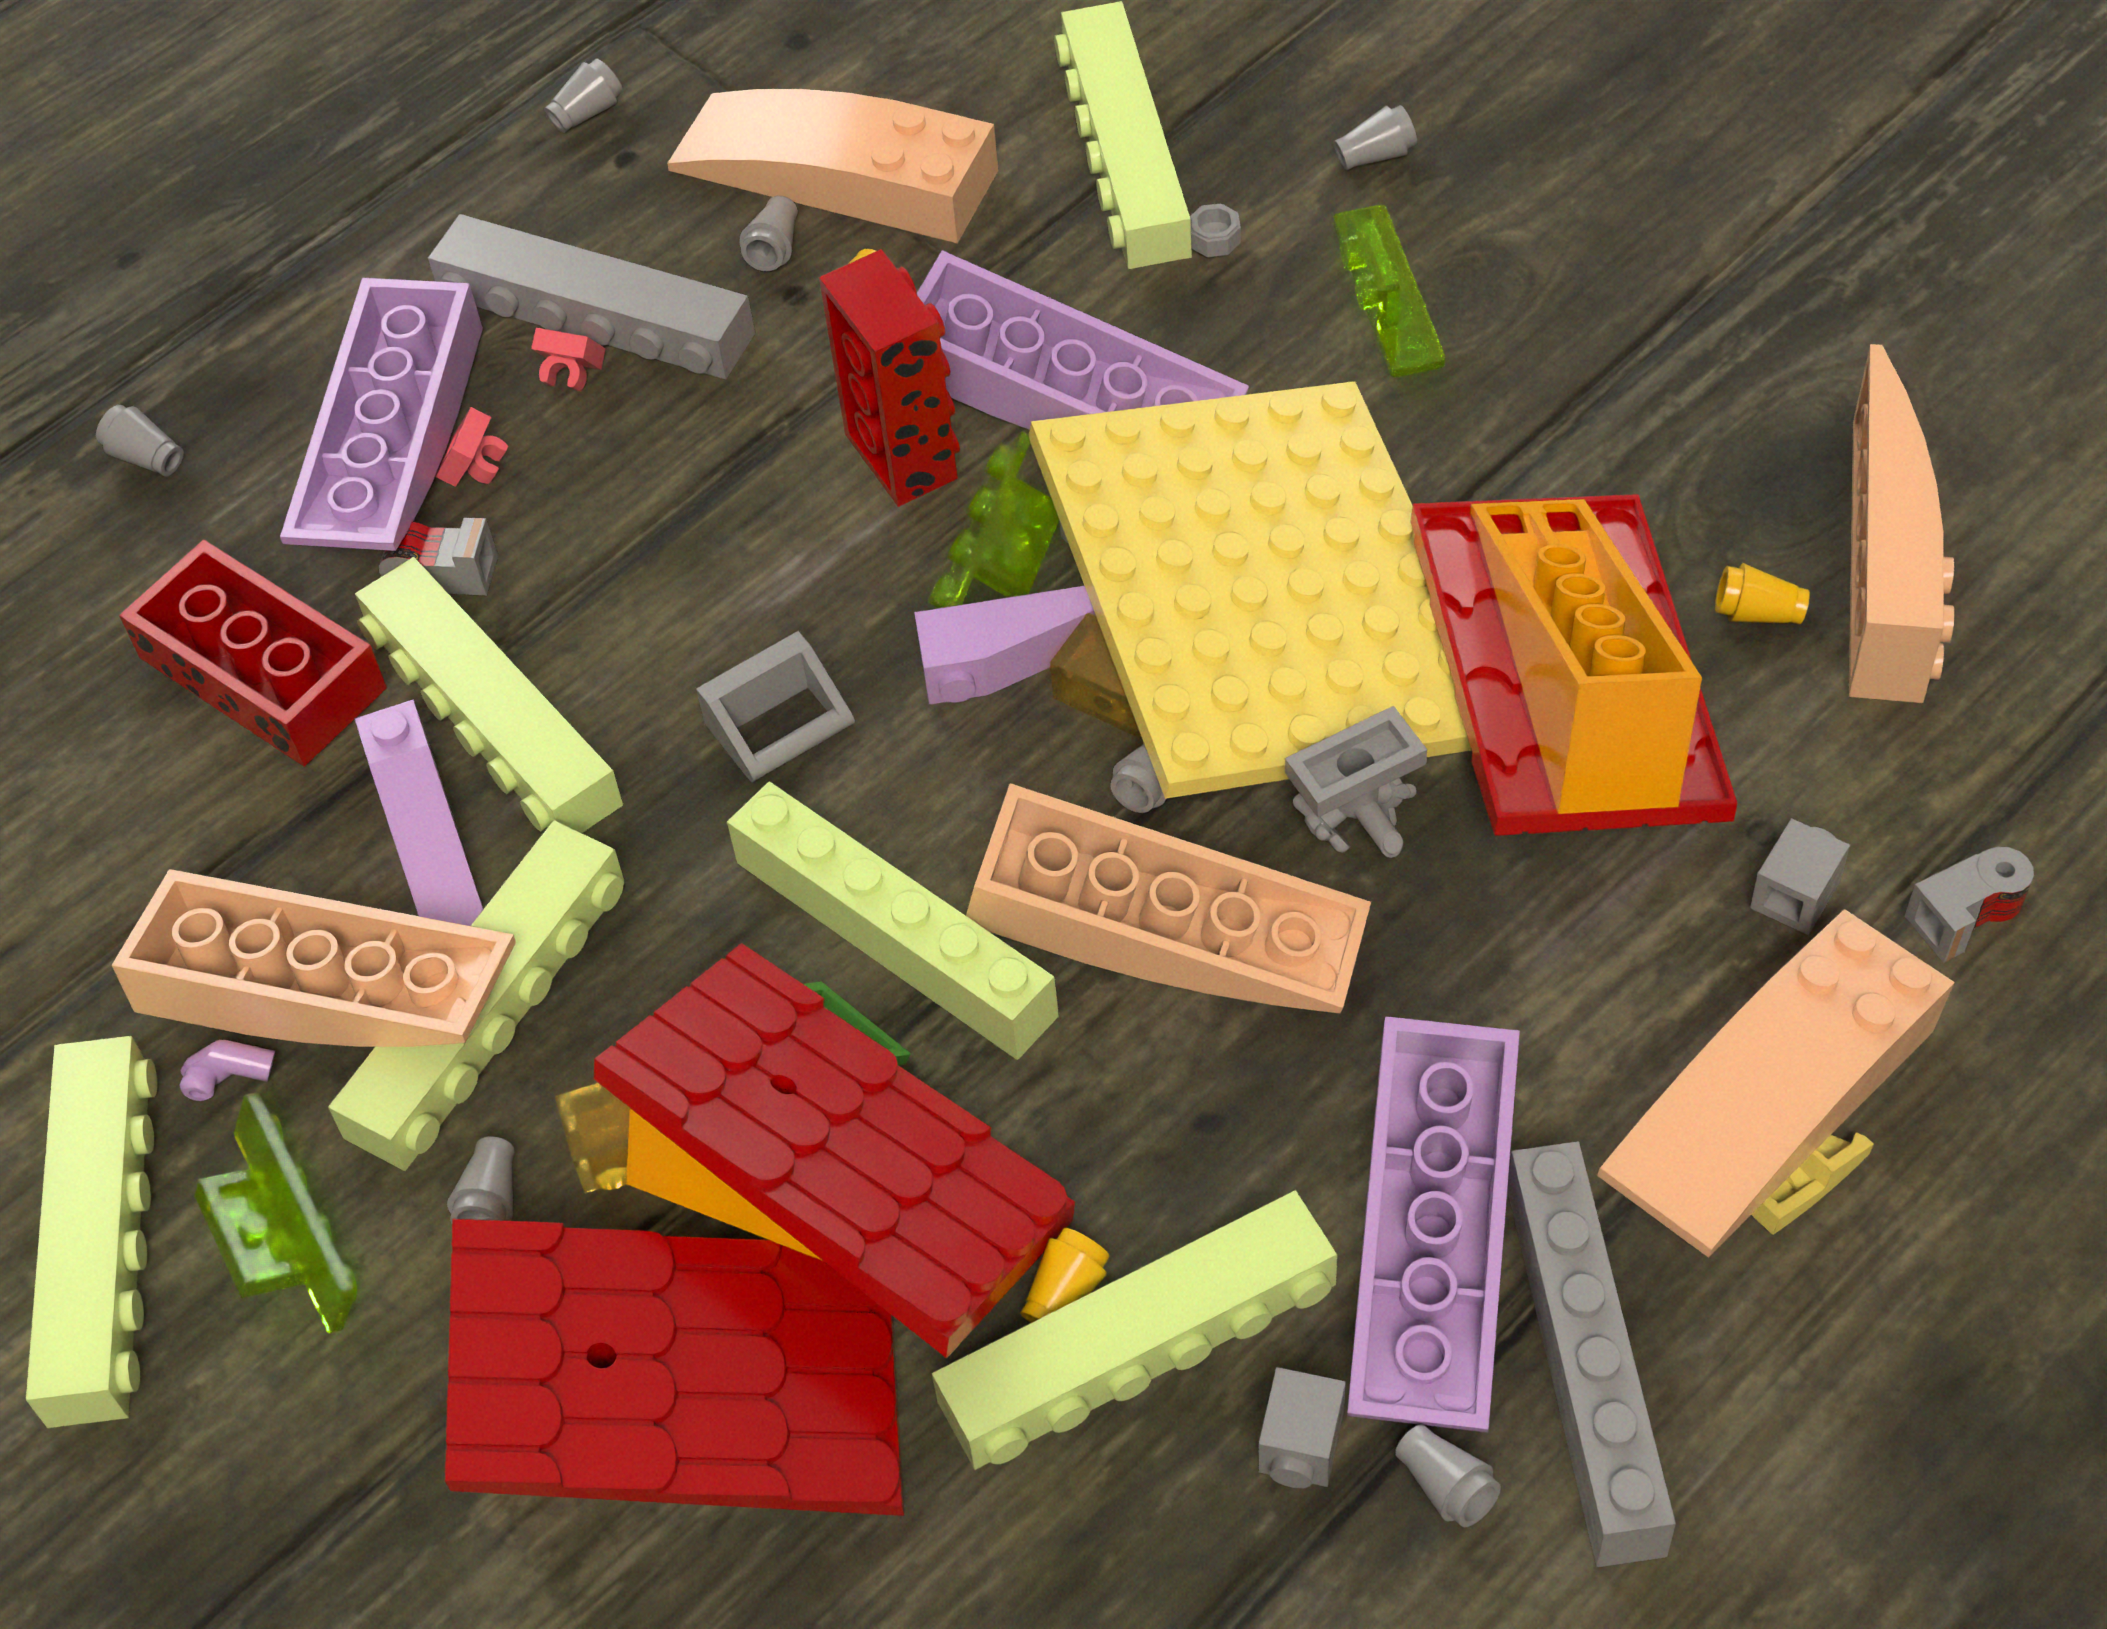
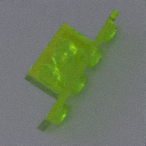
[1333,204,1445,377]
[928,431,1059,609]
[194,1092,357,1334]

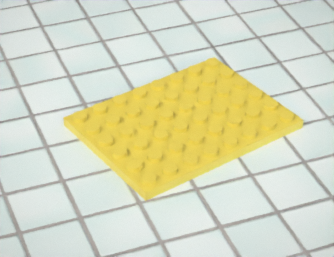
[1029,381,1471,799]

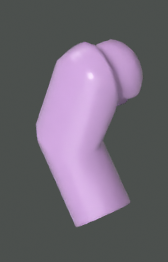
[180,1040,275,1101]

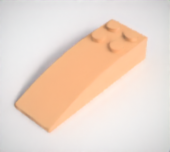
[667,89,998,243]
[1849,344,1954,703]
[966,783,1371,1013]
[112,869,516,1047]
[1597,909,1955,1258]

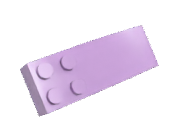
[917,250,1249,430]
[280,278,483,551]
[1347,1017,1520,1432]

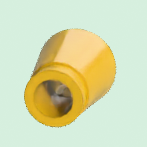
[1715,563,1809,624]
[1020,1228,1110,1323]

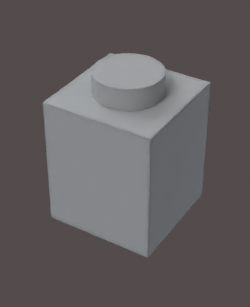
[1750,818,1850,935]
[1259,1367,1345,1488]

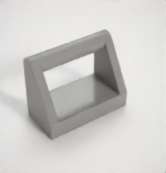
[696,631,855,782]

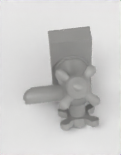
[1285,706,1427,858]

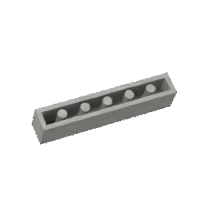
[428,214,755,380]
[1507,1141,1676,1568]

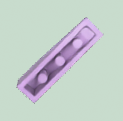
[914,586,1106,704]
[355,700,483,926]

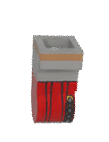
[379,518,498,596]
[1905,847,2034,963]

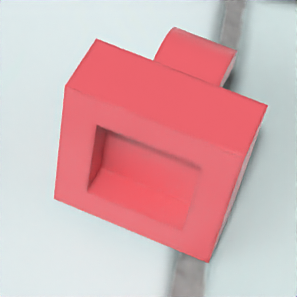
[531,328,606,392]
[435,407,508,487]

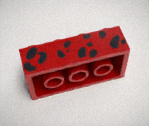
[819,249,960,507]
[119,539,387,767]

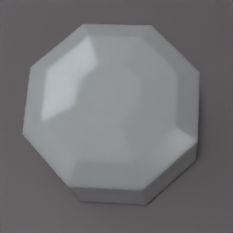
[1190,204,1241,257]

